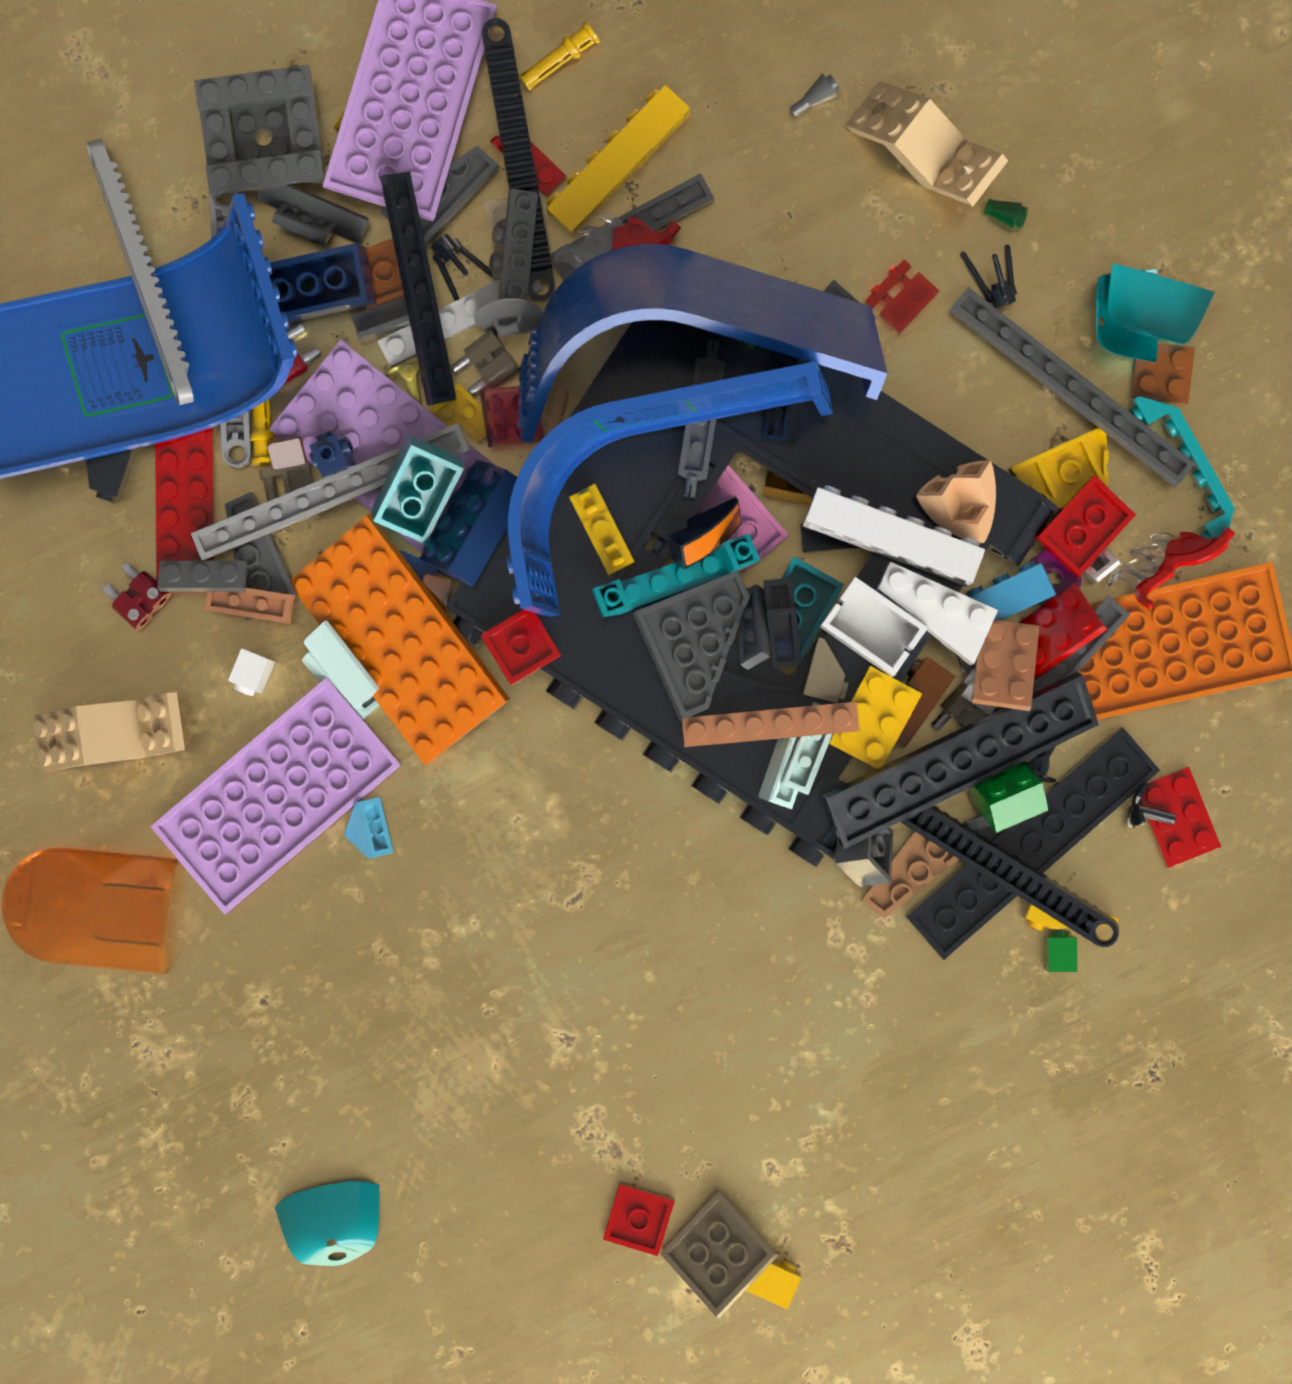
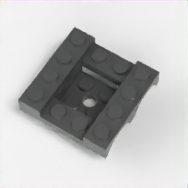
[194,65,325,199]

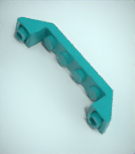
[1129,396,1235,539]
[592,534,760,617]

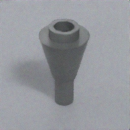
[790,73,840,117]

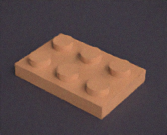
[971,620,1039,711]

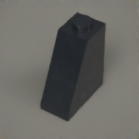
[86,447,139,502]

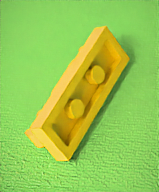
[569,484,635,575]

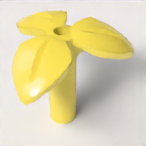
[386,361,422,405]

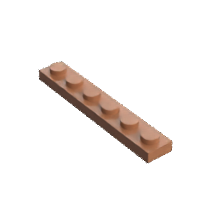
[682,702,860,747]

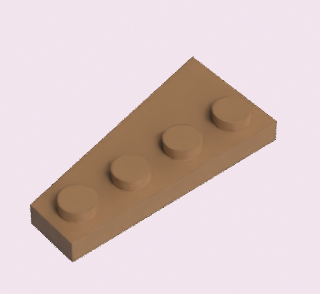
[861,831,958,918]

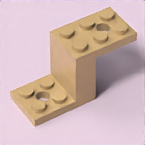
[845,81,1008,206]
[34,692,185,773]

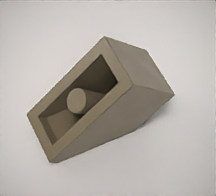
[802,637,848,704]

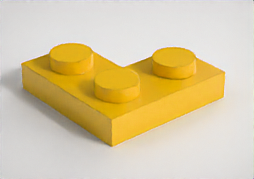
[429,382,499,444]

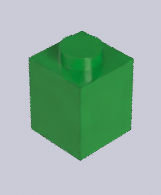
[1044,931,1078,972]

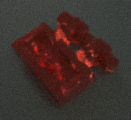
[864,259,939,334]

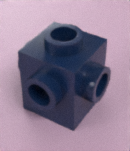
[309,431,356,478]

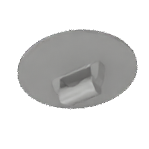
[474,298,543,337]

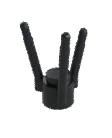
[430,234,497,301]
[960,244,1017,308]

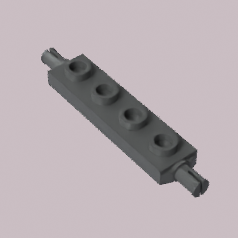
[678,340,725,498]

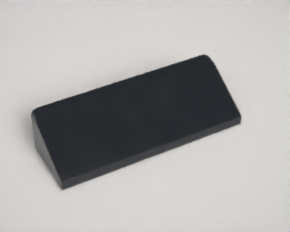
[762,354,809,445]

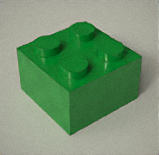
[969,762,1048,833]

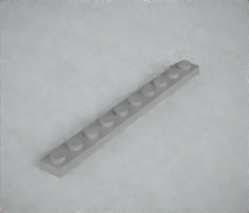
[191,423,470,561]

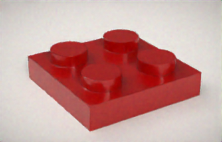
[481,610,561,686]
[603,1183,675,1256]

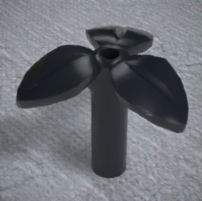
[1024,746,1056,783]
[1127,783,1176,828]

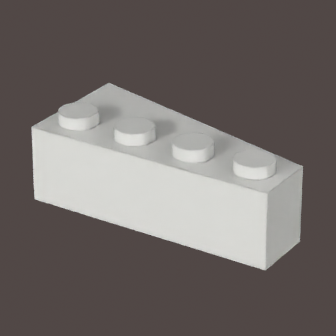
[876,562,998,665]

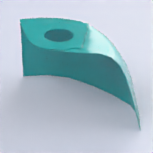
[1108,263,1215,344]
[1096,269,1158,363]
[275,1181,379,1266]

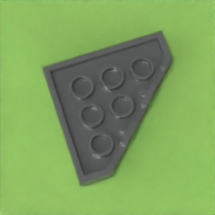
[633,570,750,721]

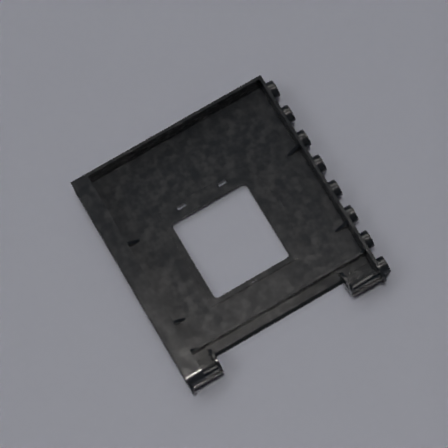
[446,320,1061,868]

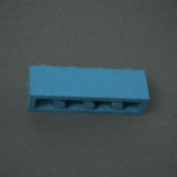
[966,561,1057,621]

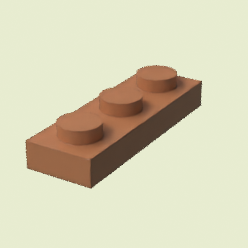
[204,588,295,624]

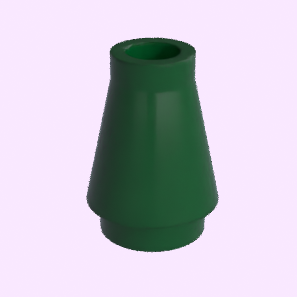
[984,198,1029,230]

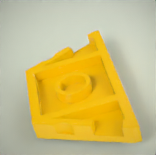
[1008,428,1109,509]

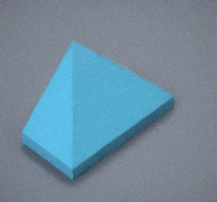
[344,797,394,859]

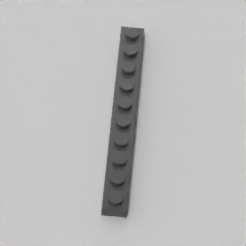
[949,287,1195,488]

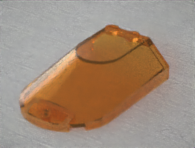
[2,848,179,974]

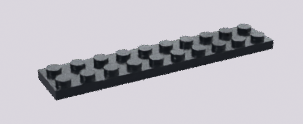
[822,672,1099,849]
[905,727,1160,960]

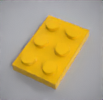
[829,666,922,769]

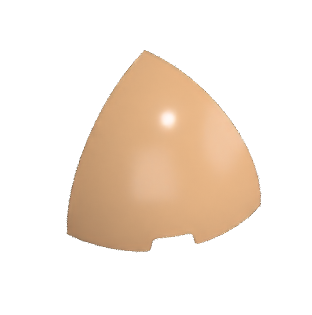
[916,460,996,543]

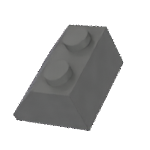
[833,827,893,887]

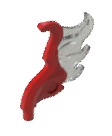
[552,213,681,270]
[1107,527,1235,610]

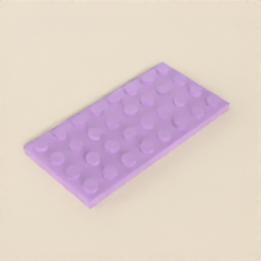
[323,0,497,222]
[269,340,496,553]
[150,677,401,915]

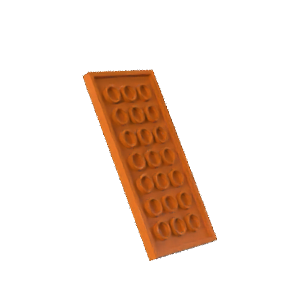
[291,514,510,765]
[1079,562,1292,720]

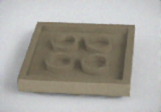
[660,1191,779,1317]

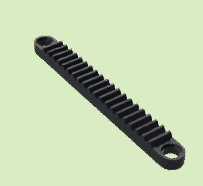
[482,18,555,302]
[901,806,1120,947]

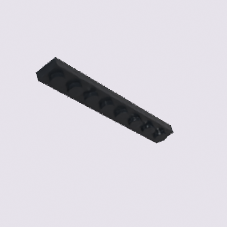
[380,171,457,406]

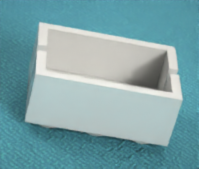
[820,577,928,677]

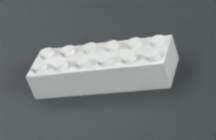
[803,485,985,587]

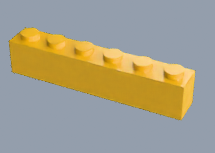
[546,84,690,237]

